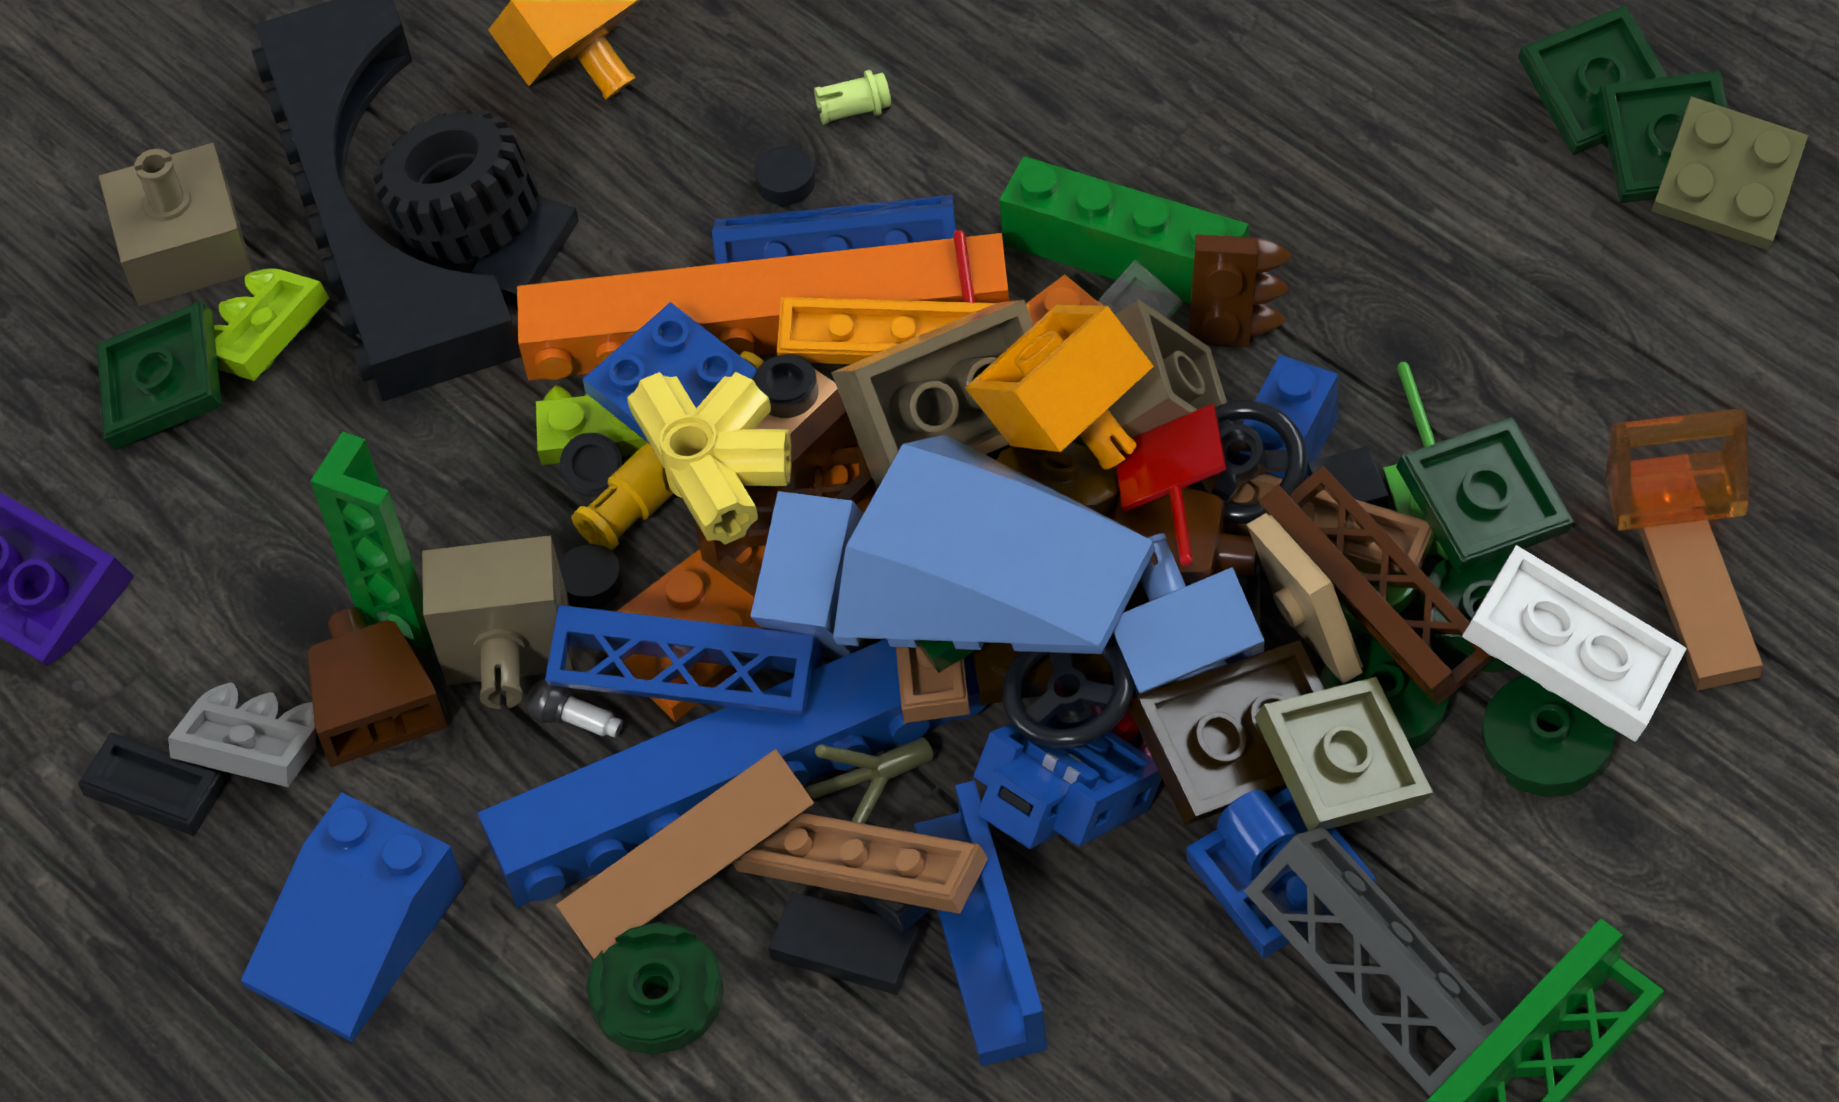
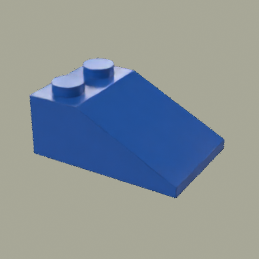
[241,792,465,1042]

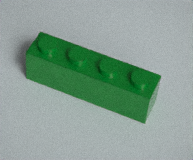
[999,156,1249,303]

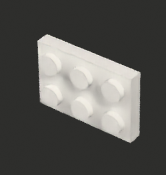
[1462,545,1687,742]

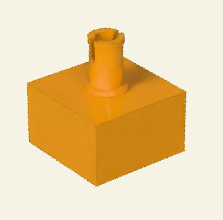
[488,0,641,100]
[965,304,1154,470]

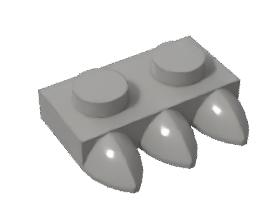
[168,682,317,787]

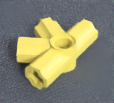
[627,372,792,545]

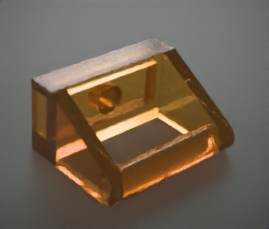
[1605,408,1749,531]

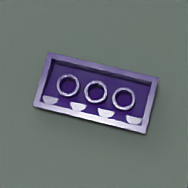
[0,492,134,666]

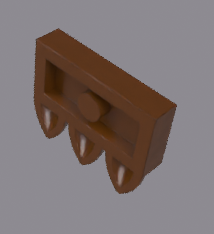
[1188,234,1291,347]

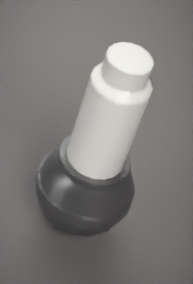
[527,679,623,738]

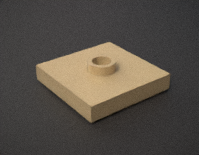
[1247,513,1363,684]

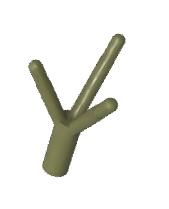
[804,737,933,824]

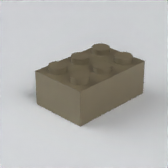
[831,300,1034,490]

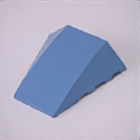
[833,434,1155,654]

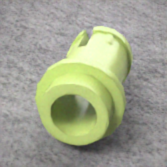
[814,70,891,125]

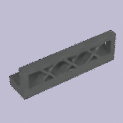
[1244,827,1502,1096]

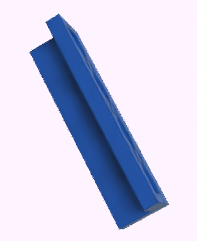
[712,194,956,264]
[545,605,824,716]
[914,780,1048,1067]

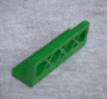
[310,431,432,651]
[1426,919,1664,1102]

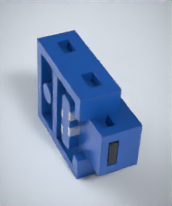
[973,717,1162,849]

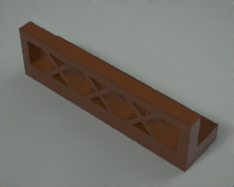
[695,389,875,597]
[1258,466,1495,707]

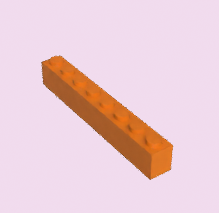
[517,233,1009,381]

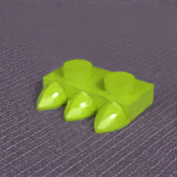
[214,268,330,381]
[536,384,647,465]

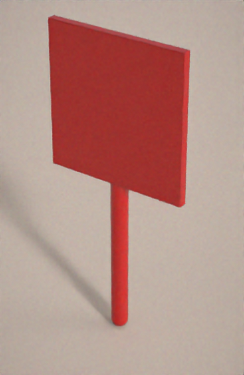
[1116,403,1226,566]

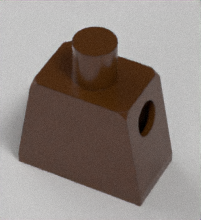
[1114,487,1259,611]
[307,608,448,767]

